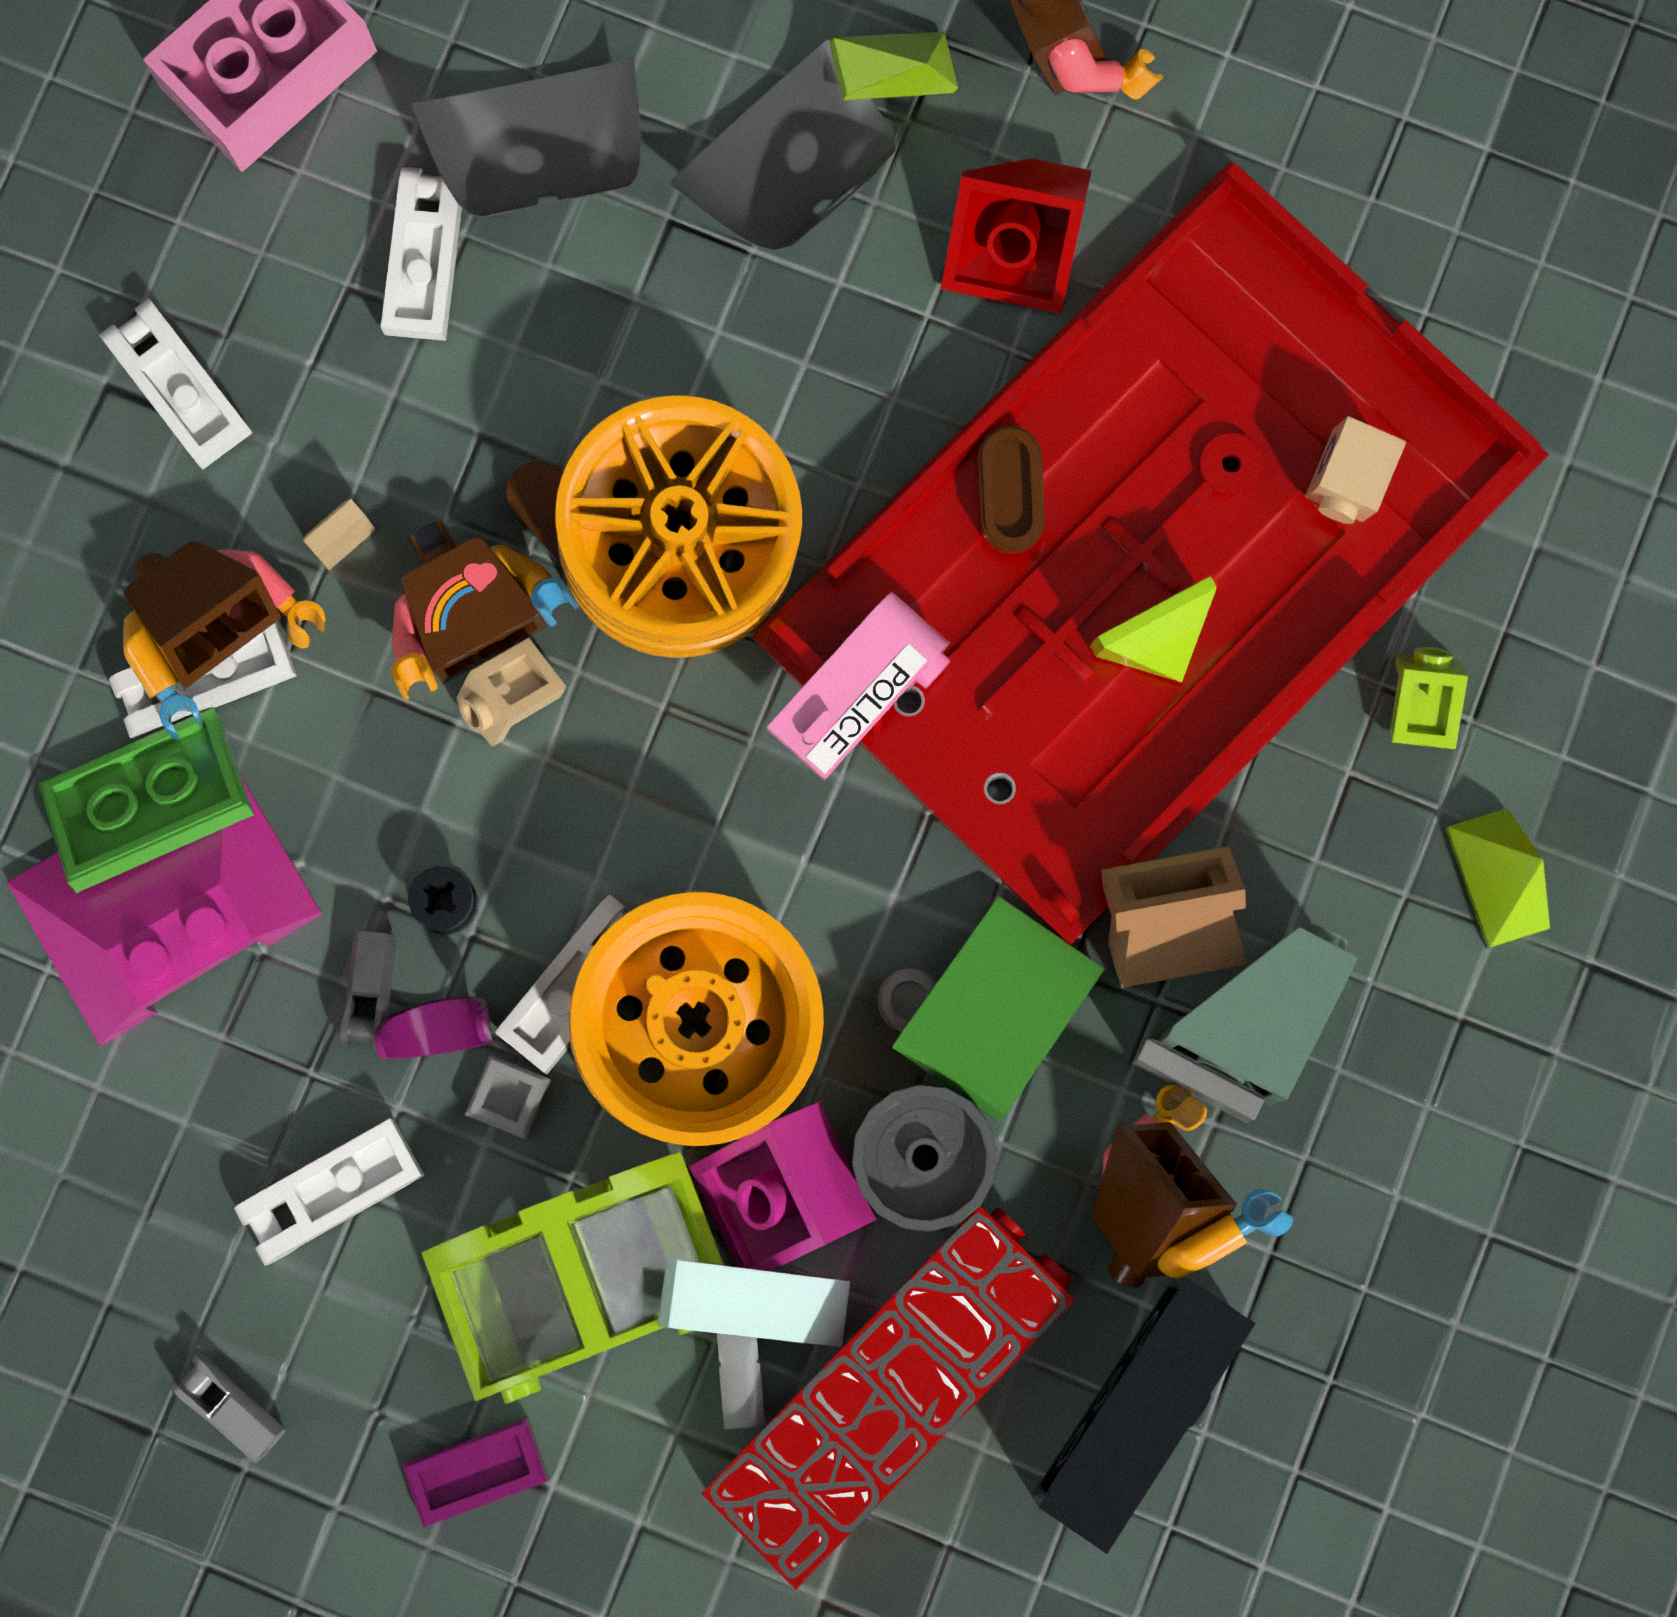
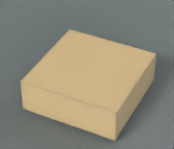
[303,499,376,570]

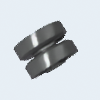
[852,1085,998,1232]

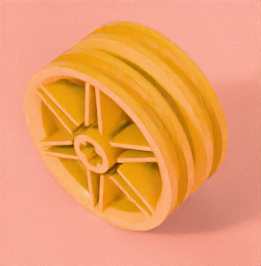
[556,396,802,658]
[569,892,824,1146]

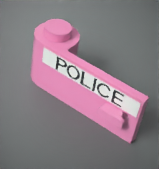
[766,592,951,781]

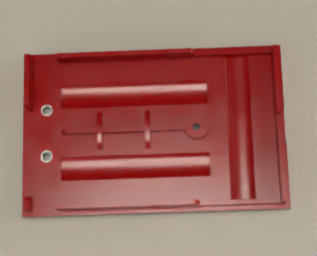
[752,161,1550,945]

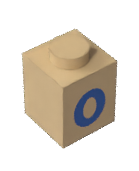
[1305,416,1406,524]

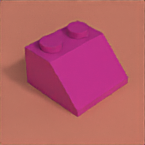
[689,1102,876,1271]

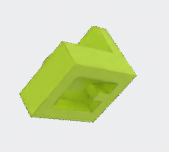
[1389,647,1468,749]

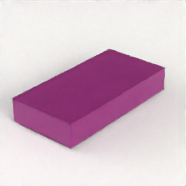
[402,1418,550,1528]

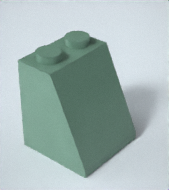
[1158,924,1359,1106]

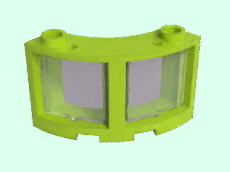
[421,1151,723,1404]

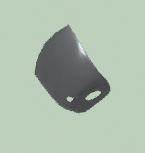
[669,38,896,251]
[410,57,641,218]

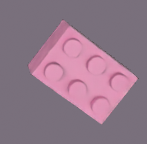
[143,0,377,172]

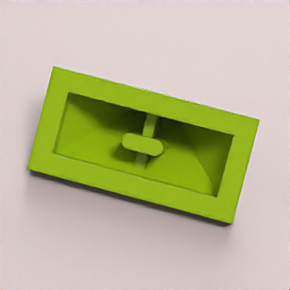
[829,31,958,100]
[1090,576,1217,682]
[1445,808,1550,949]

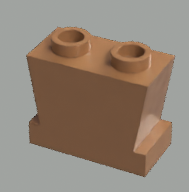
[1102,846,1248,988]

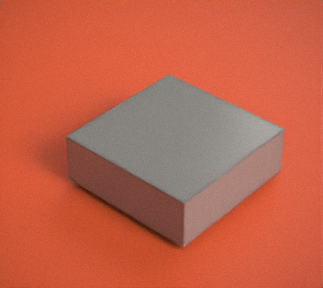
[465,1055,551,1140]

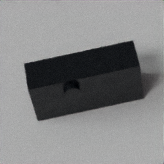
[1031,1277,1256,1554]

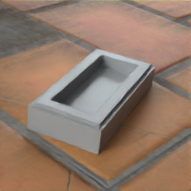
[1132,1038,1265,1123]

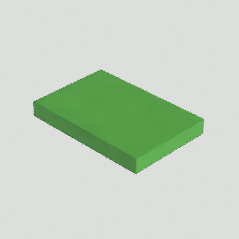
[38,707,254,893]
[892,897,1104,1122]

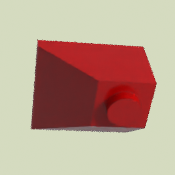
[941,158,1092,314]

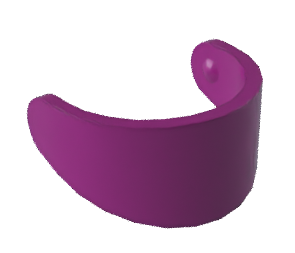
[375,996,493,1060]

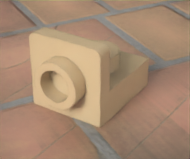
[457,638,566,747]

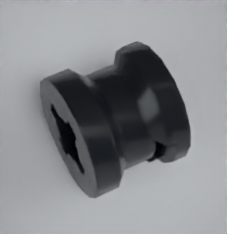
[408,866,479,935]

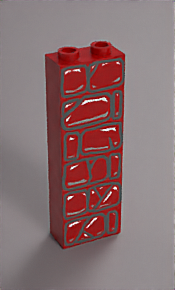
[701,1206,1075,1590]

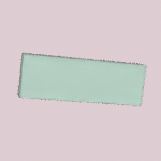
[658,1258,850,1347]

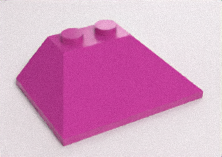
[6,771,323,1046]

